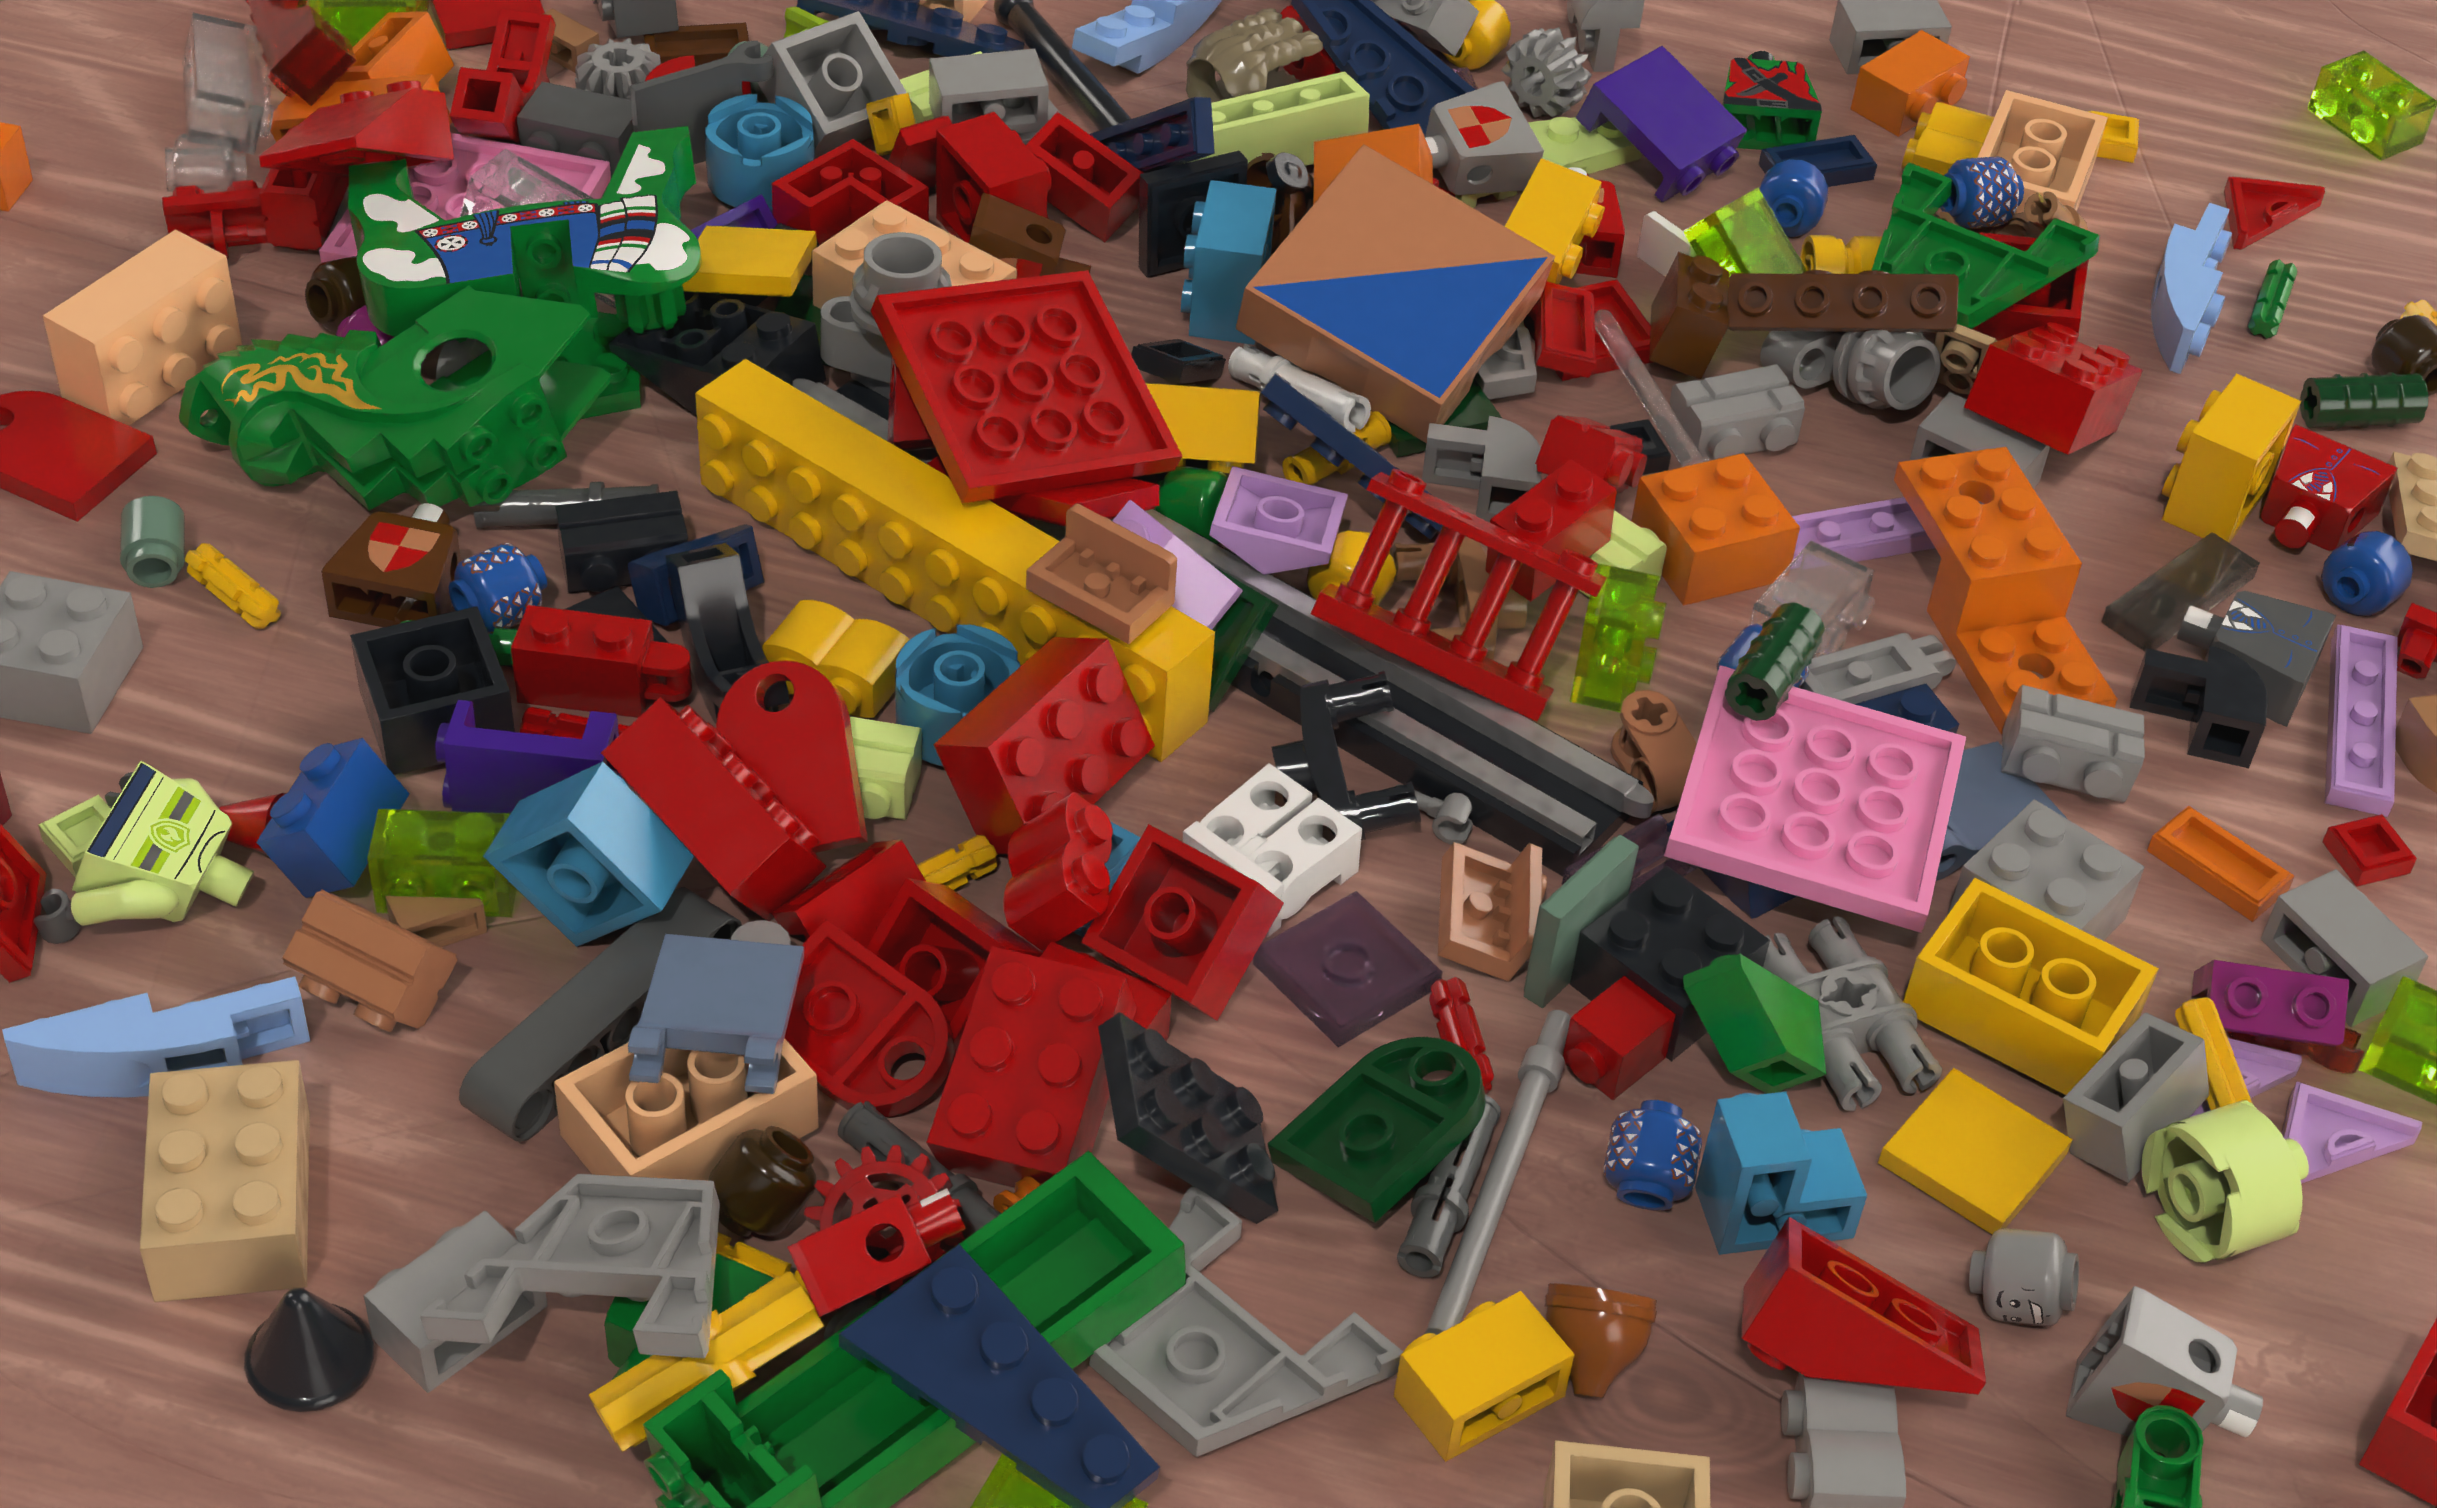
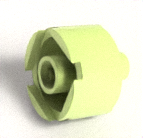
[2142,1100,2309,1262]

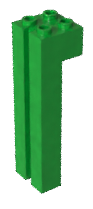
[643,1151,1186,1508]

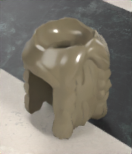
[1186,8,1323,103]

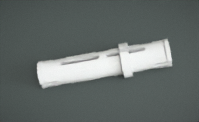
[1228,344,1371,432]

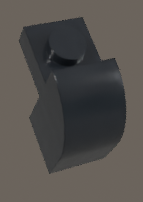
[2129,646,2268,769]

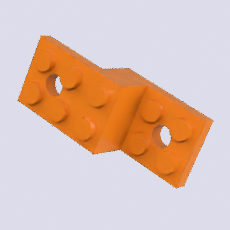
[1894,447,2117,734]

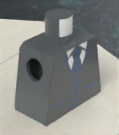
[2177,591,2336,727]

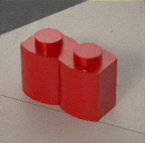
[1003,792,1113,951]

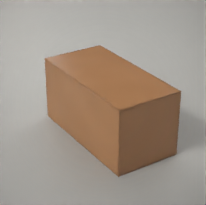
[543,8,600,73]

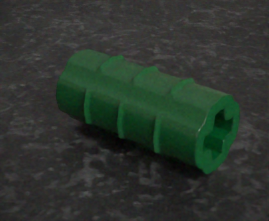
[2300,372,2428,429]
[1725,602,1825,721]

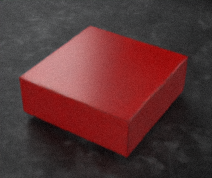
[2322,814,2417,887]

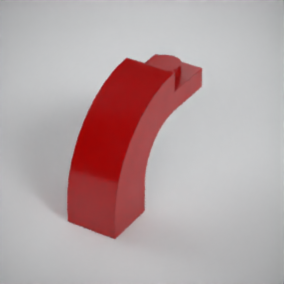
[449,9,556,143]

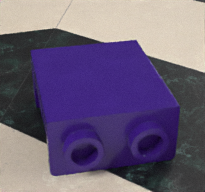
[1576,46,1747,202]
[436,700,623,840]

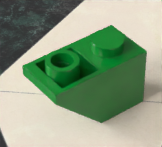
[1683,954,1827,1094]

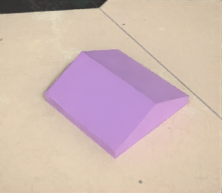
[1209,466,1348,575]

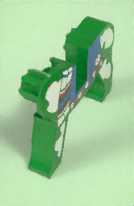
[348,126,702,343]

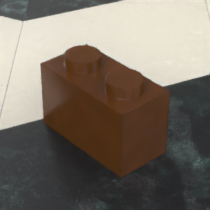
[1649,251,1729,379]

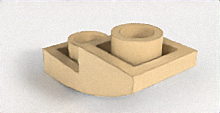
[1934,324,1997,395]

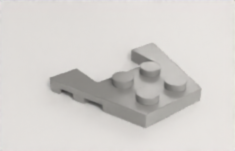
[420,1174,720,1358]
[1089,1185,1403,1457]

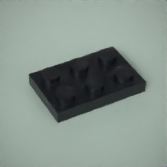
[1098,1012,1278,1224]

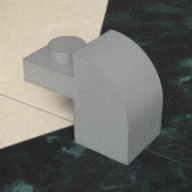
[1422,416,1542,522]

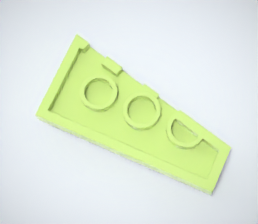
[1447,117,1642,208]

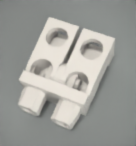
[1183,763,1362,938]

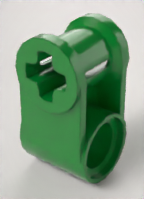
[2112,1405,2204,1508]

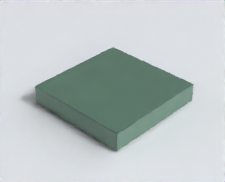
[1524,834,1639,1009]

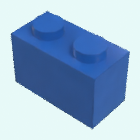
[256,738,410,898]

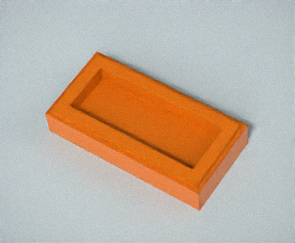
[2147,806,2294,922]

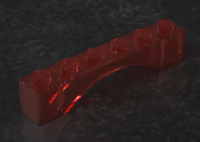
[245,0,357,106]

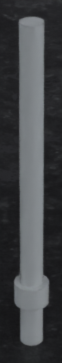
[1425,1010,1571,1335]

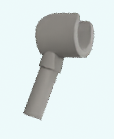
[1396,784,1473,845]

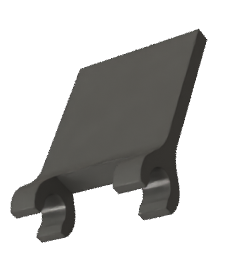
[630,41,774,164]

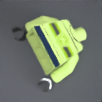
[33,761,254,944]

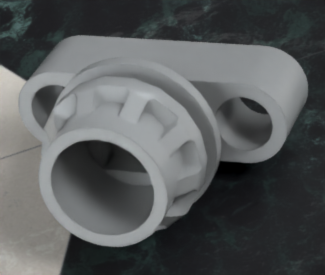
[820,232,952,383]
[1760,330,1941,410]

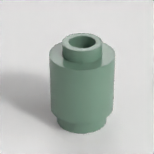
[120,496,185,588]

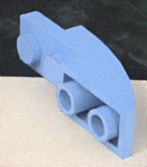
[1072,0,1222,74]
[2151,203,2232,374]
[2,976,310,1098]

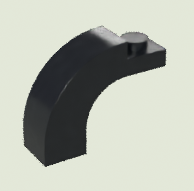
[665,543,790,723]

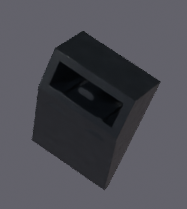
[608,291,826,416]

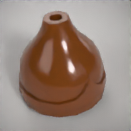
[1544,1283,1657,1398]

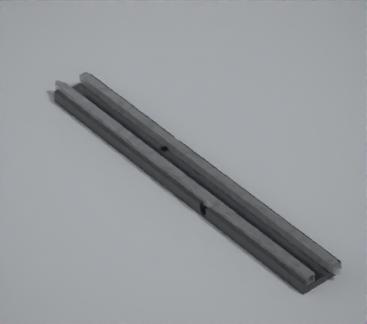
[793,373,1654,879]

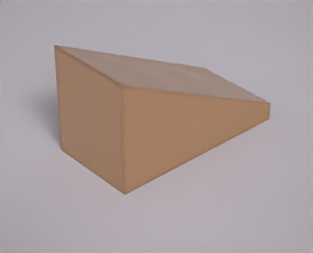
[385,896,487,947]

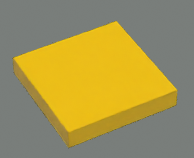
[683,225,817,297]
[1878,1067,2073,1235]

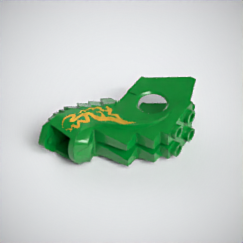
[179,285,613,510]

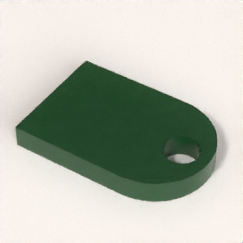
[1267,1037,1486,1223]

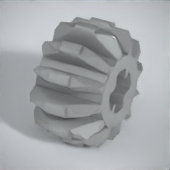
[1501,27,1592,118]
[575,38,661,100]

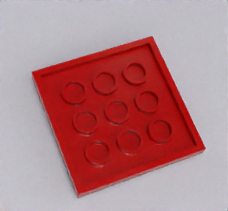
[870,270,1183,503]

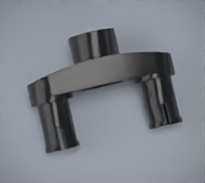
[1271,671,1421,841]

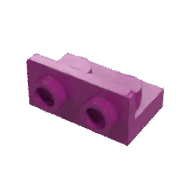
[2191,960,2349,1047]

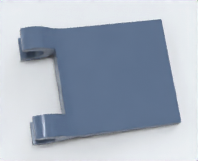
[1936,741,2067,881]
[628,934,804,1094]

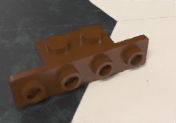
[1727,270,1959,332]

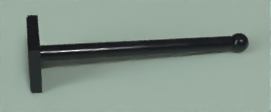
[994,0,1248,277]

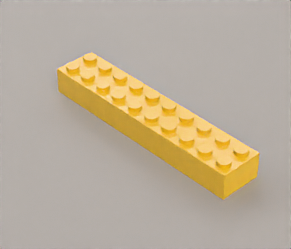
[695,359,1215,762]

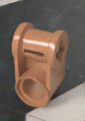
[1610,690,1697,813]

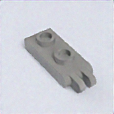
[1799,633,1956,704]

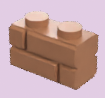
[282,889,458,1032]

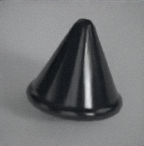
[244,1288,374,1412]

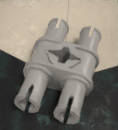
[1763,916,1942,1111]

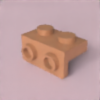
[1026,503,1177,644]
[1438,842,1547,982]

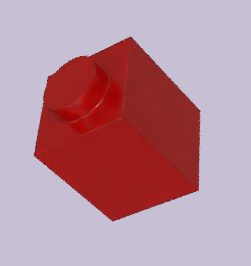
[1563,976,1676,1100]

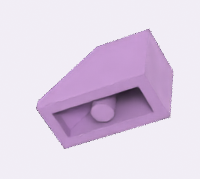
[1113,500,1243,630]

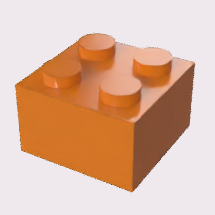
[1631,453,1800,606]

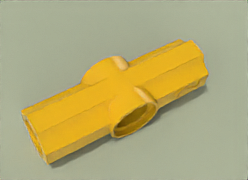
[588,1271,824,1453]

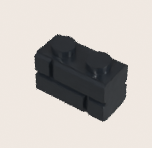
[555,491,688,594]

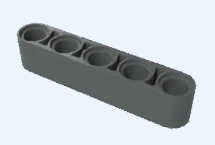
[459,887,742,1142]

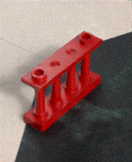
[1310,469,1607,722]

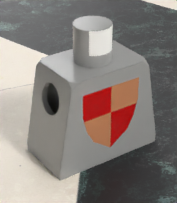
[1425,81,1544,195]
[2066,1286,2263,1438]

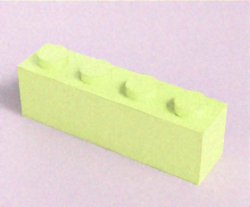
[1184,71,1370,166]

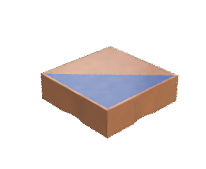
[1235,144,1555,443]

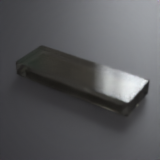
[2101,532,2260,651]

